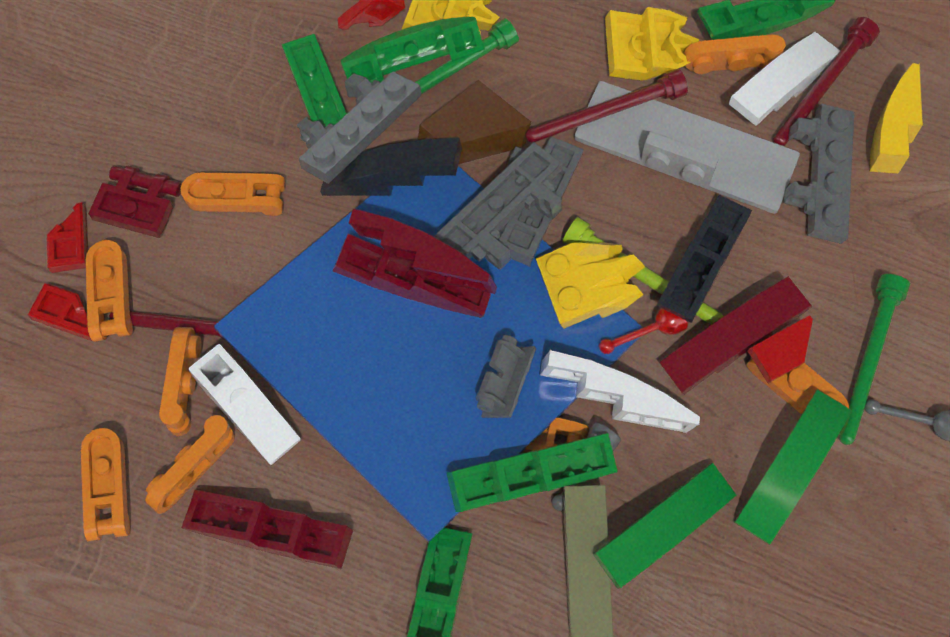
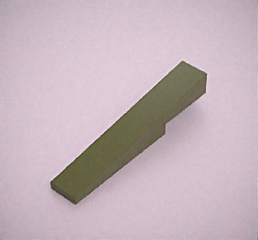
[563,485,613,637]

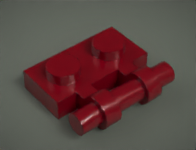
[88,165,182,238]

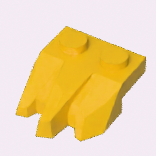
[401,0,500,35]
[605,7,699,81]
[536,242,645,329]

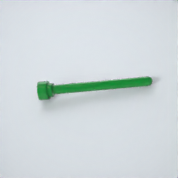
[415,18,519,95]
[839,274,910,445]

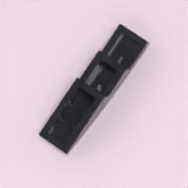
[320,138,462,196]
[657,195,752,323]

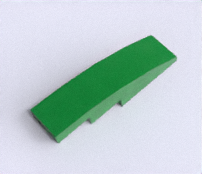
[446,433,618,512]
[593,463,737,589]
[407,528,473,637]

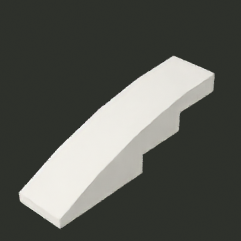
[729,32,840,126]
[540,350,700,433]

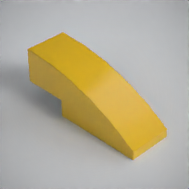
[870,63,923,174]

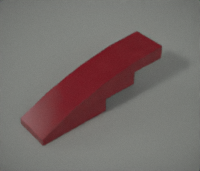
[349,208,497,294]
[332,234,491,318]
[659,276,812,395]
[181,490,353,569]

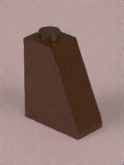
[418,80,531,164]

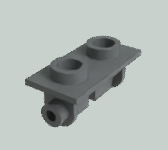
[476,335,536,418]

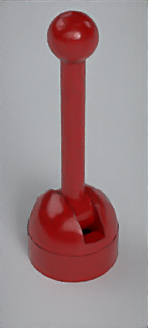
[599,308,688,354]

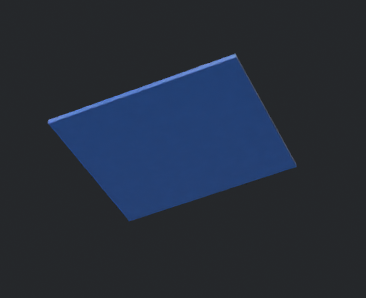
[214,166,643,543]

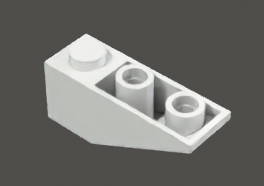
[188,344,301,465]

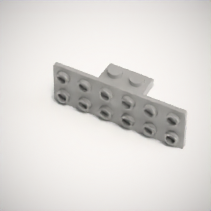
[575,81,800,214]

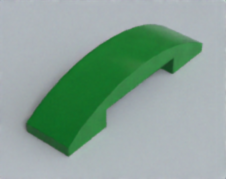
[697,0,835,40]
[341,17,485,83]
[734,390,852,545]

